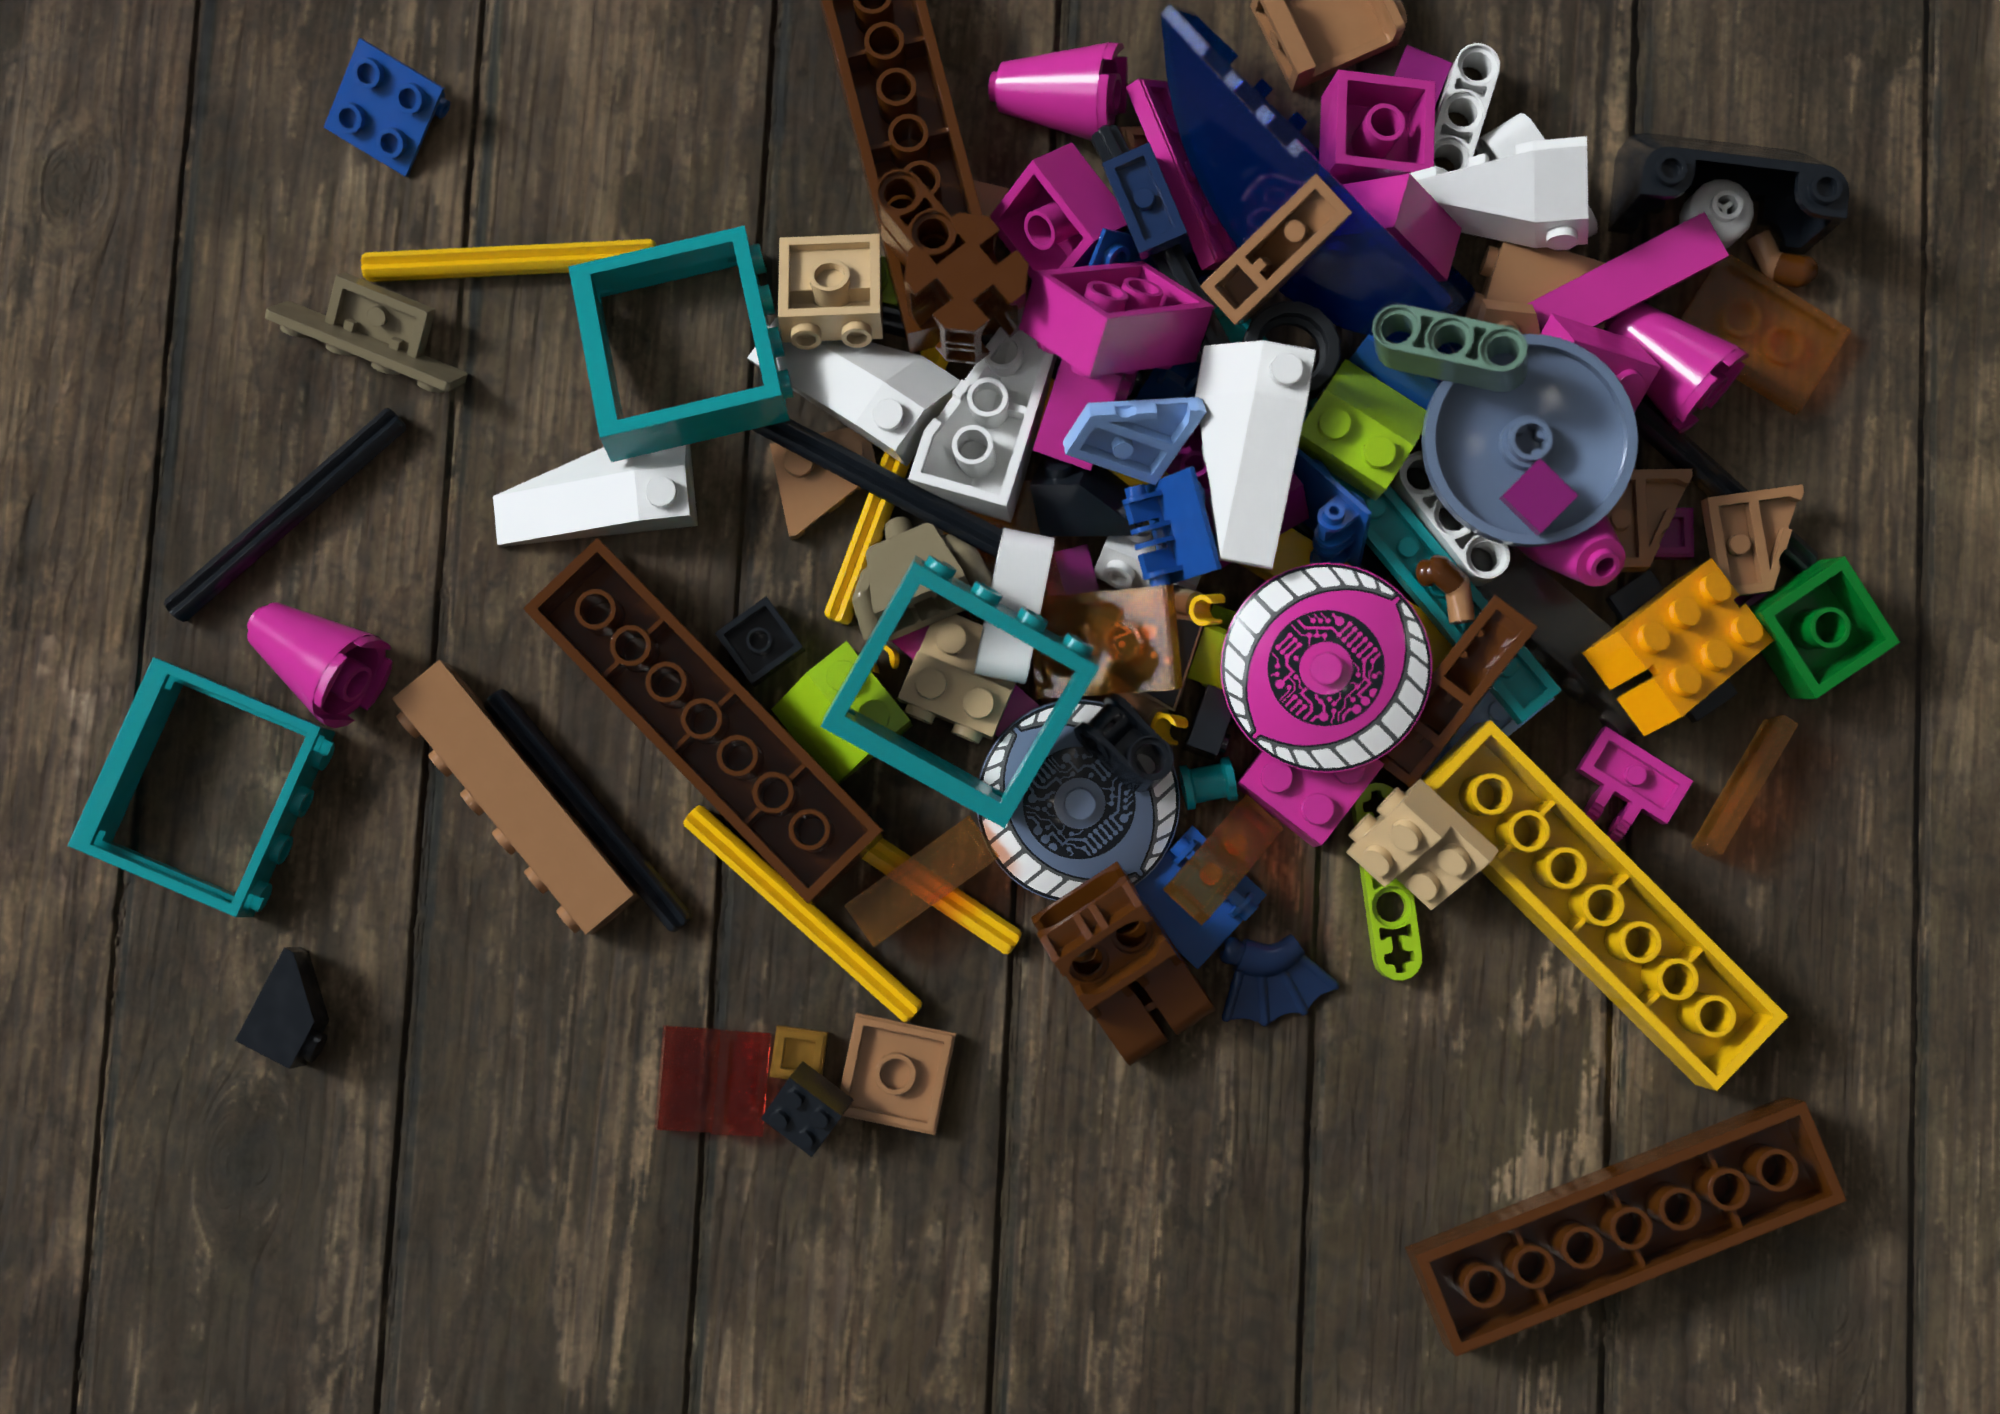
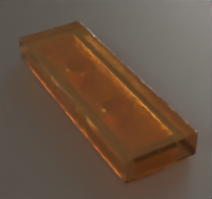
[1691,714,1799,857]
[1163,794,1284,925]
[844,815,1000,947]

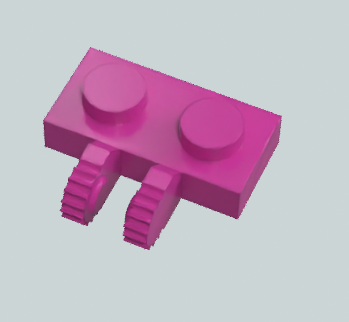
[1575,726,1693,843]

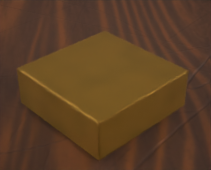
[769,1025,829,1079]

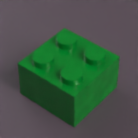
[1749,556,1900,699]

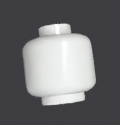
[1679,179,1754,249]

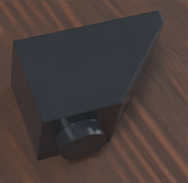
[1030,457,1143,536]
[235,947,329,1069]

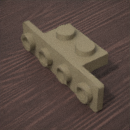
[265,272,468,393]

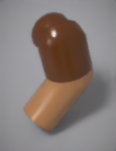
[1746,230,1819,288]
[1416,555,1475,625]

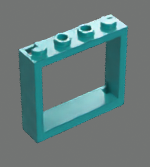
[568,225,794,462]
[821,555,1100,828]
[67,657,336,918]

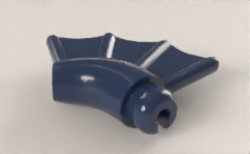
[1220,934,1340,1027]

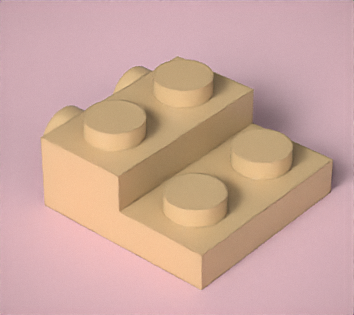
[778,234,883,350]
[898,614,1016,744]
[1346,779,1499,910]

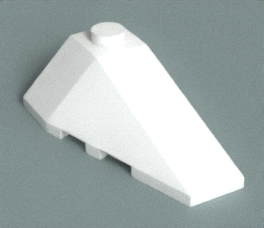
[1408,136,1588,250]
[747,318,961,466]
[908,327,1057,522]
[1195,340,1316,569]
[493,444,698,547]

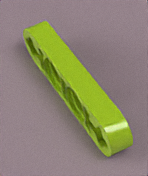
[1351,783,1422,981]

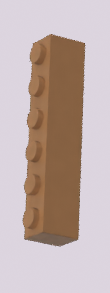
[392,659,640,935]

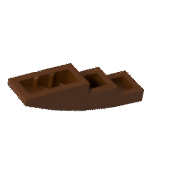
[1378,594,1538,788]

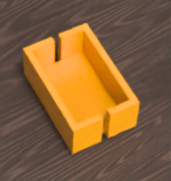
[1582,558,1774,736]

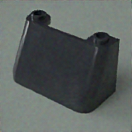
[1608,133,1849,255]

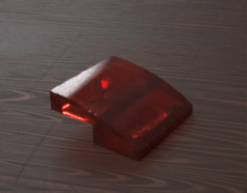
[654,1025,771,1137]

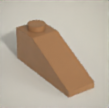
[1200,173,1353,325]

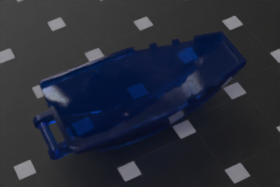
[1161,4,1476,355]

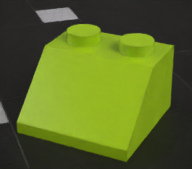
[1298,359,1427,501]
[771,641,913,784]

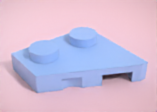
[1063,397,1207,485]

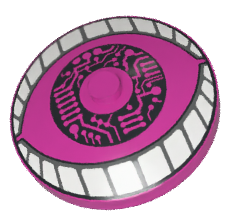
[1220,563,1432,773]

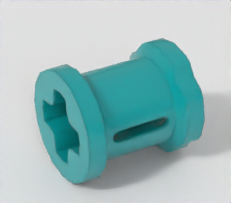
[1178,756,1238,810]

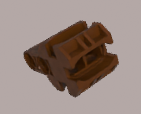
[876,169,1028,364]
[1031,861,1216,1066]

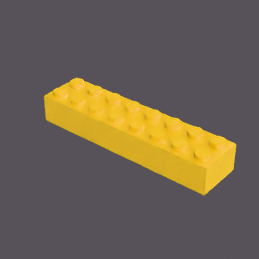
[1421,720,1788,1091]

